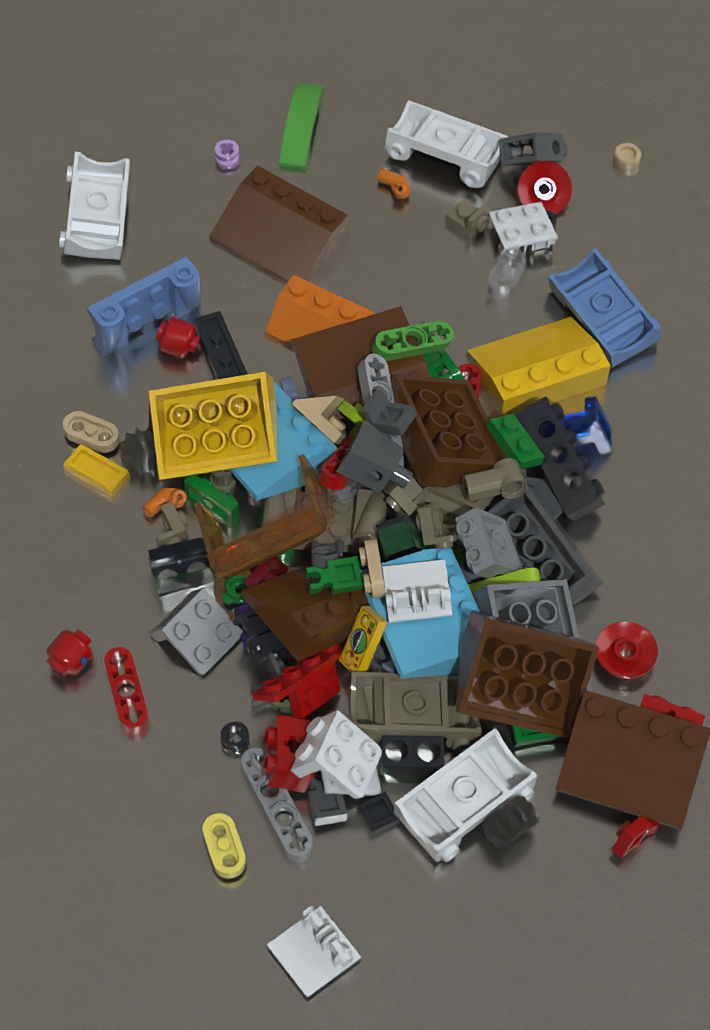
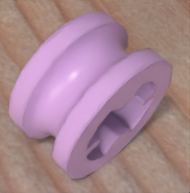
[215,140,239,167]

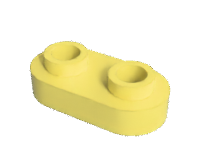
[202,813,246,879]

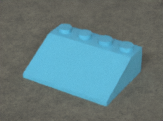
[230,381,338,501]
[361,548,480,679]

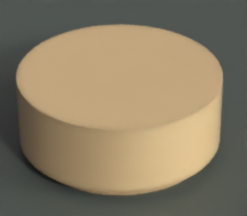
[613,143,641,170]

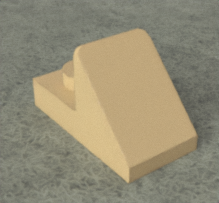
[292,396,350,445]

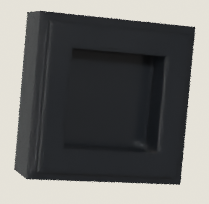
[356,791,400,836]

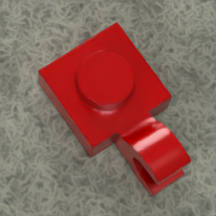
[611,815,660,858]

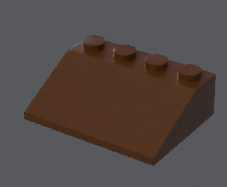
[209,165,348,283]
[291,306,430,420]
[391,374,508,488]
[241,564,370,661]
[456,611,599,739]
[556,690,710,830]

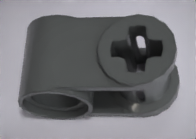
[311,540,344,583]

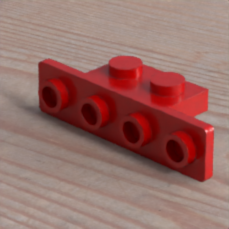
[252,643,346,718]

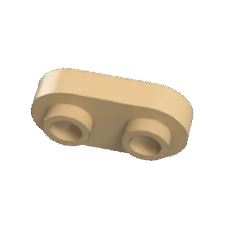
[63,411,119,453]
[359,539,386,599]

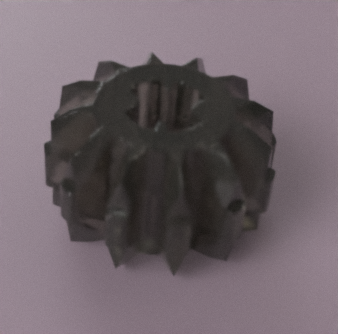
[120,426,158,477]
[481,796,539,848]

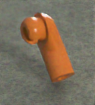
[377,169,410,199]
[142,488,187,518]

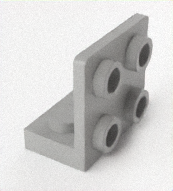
[149,588,243,675]

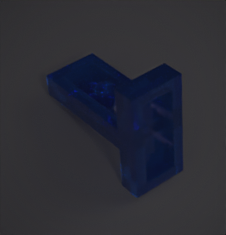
[544,396,612,454]

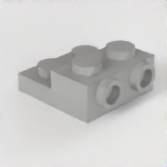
[455,508,522,579]

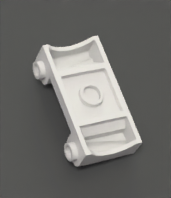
[385,100,508,188]
[59,152,130,260]
[394,728,538,862]

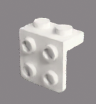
[291,710,382,799]

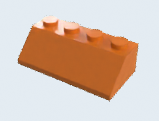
[265,275,377,348]

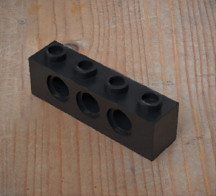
[515,396,605,521]

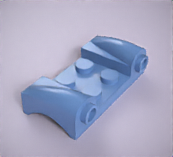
[548,248,662,368]
[87,256,201,357]

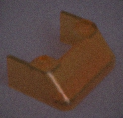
[195,454,334,578]

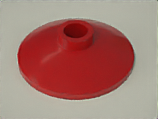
[517,161,572,214]
[595,621,658,679]

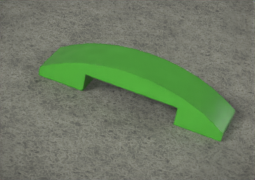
[279,83,324,170]

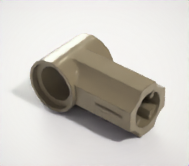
[462,458,527,501]

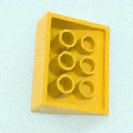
[467,317,611,415]
[148,372,278,480]

